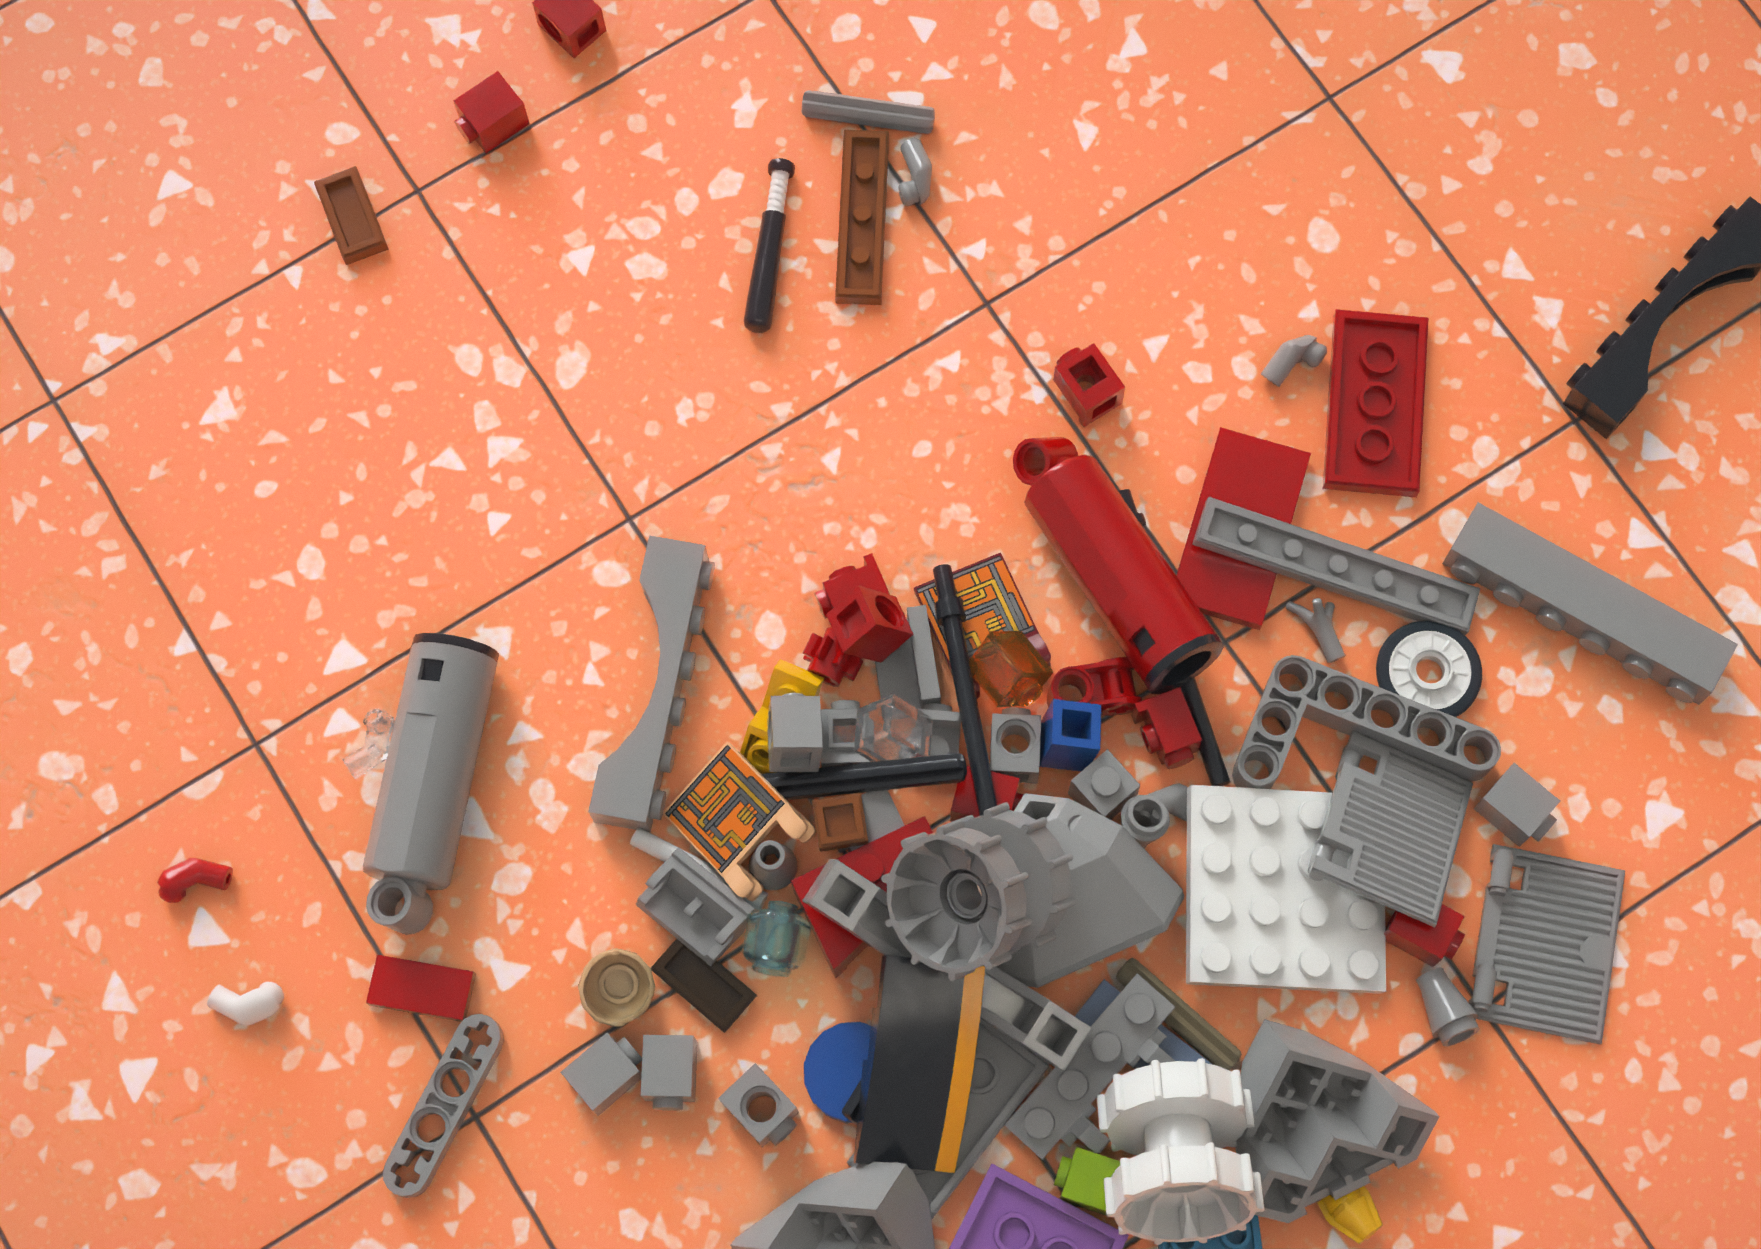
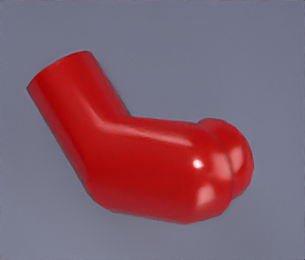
[157,858,233,903]

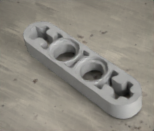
[383,1014,504,1198]

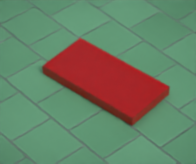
[1322,309,1429,498]
[1176,427,1311,630]

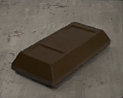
[651,938,757,1033]

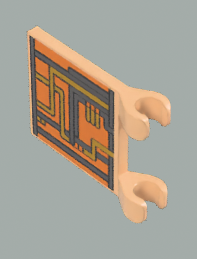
[663,742,816,902]

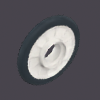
[1376,621,1482,717]

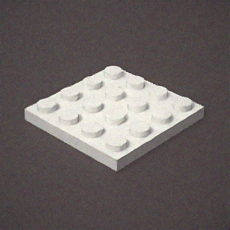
[1186,785,1386,994]

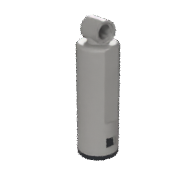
[363,633,499,935]

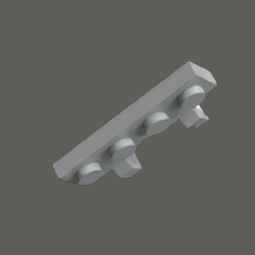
[1005,973,1176,1159]

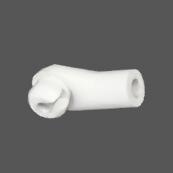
[206,982,284,1025]

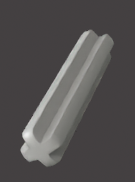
[801,90,935,134]

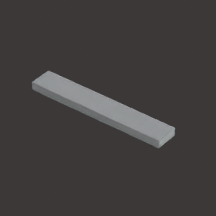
[1192,497,1481,635]

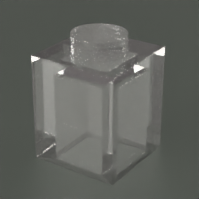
[854,693,933,762]

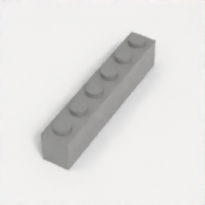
[1442,502,1738,705]

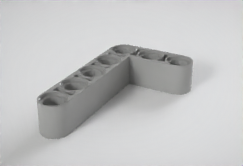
[1232,655,1501,789]

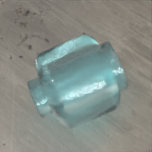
[742,901,811,977]

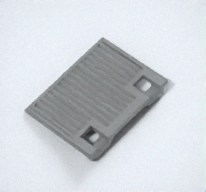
[1307,731,1473,927]
[1468,844,1625,1045]

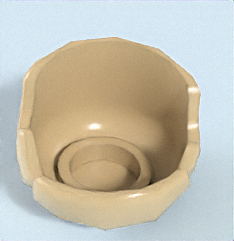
[578,948,655,1027]

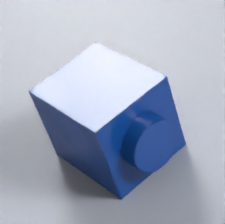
[1039,699,1101,772]

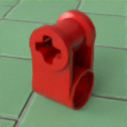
[1047,657,1142,716]

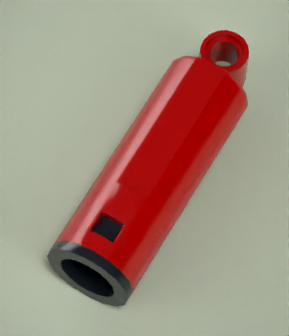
[1013,437,1224,695]

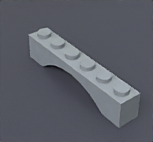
[588,535,715,833]
[802,859,1092,1071]

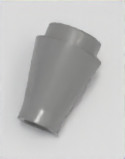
[1121,795,1170,849]
[749,840,797,890]
[1416,968,1480,1047]

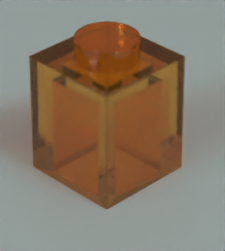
[969,631,1054,707]

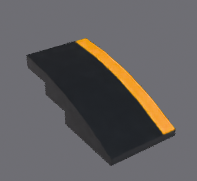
[853,955,985,1173]

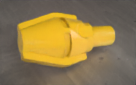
[1318,1186,1383,1245]

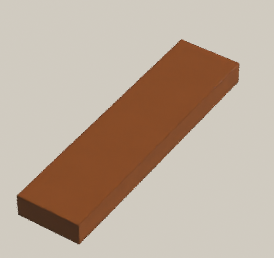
[835,130,889,305]

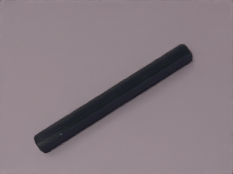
[761,753,967,800]

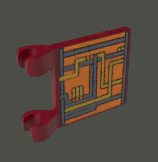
[914,552,1051,699]

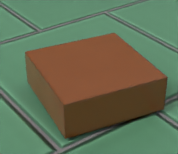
[812,793,869,852]

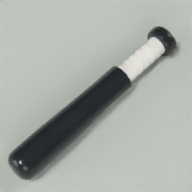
[744,158,795,333]

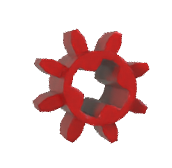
[802,627,864,687]

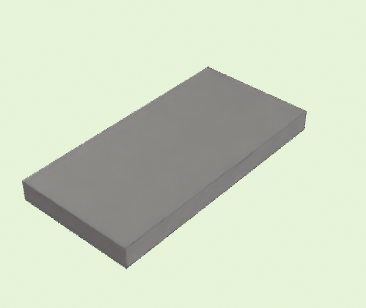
[847,1019,1049,1220]

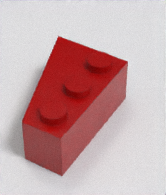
[791,816,933,979]

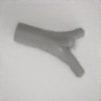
[1286,598,1346,663]

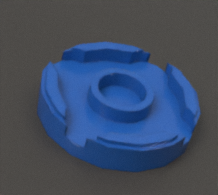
[804,1022,871,1124]

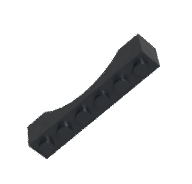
[1563,196,1761,439]

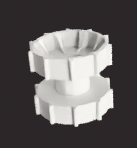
[1097,1058,1265,1245]

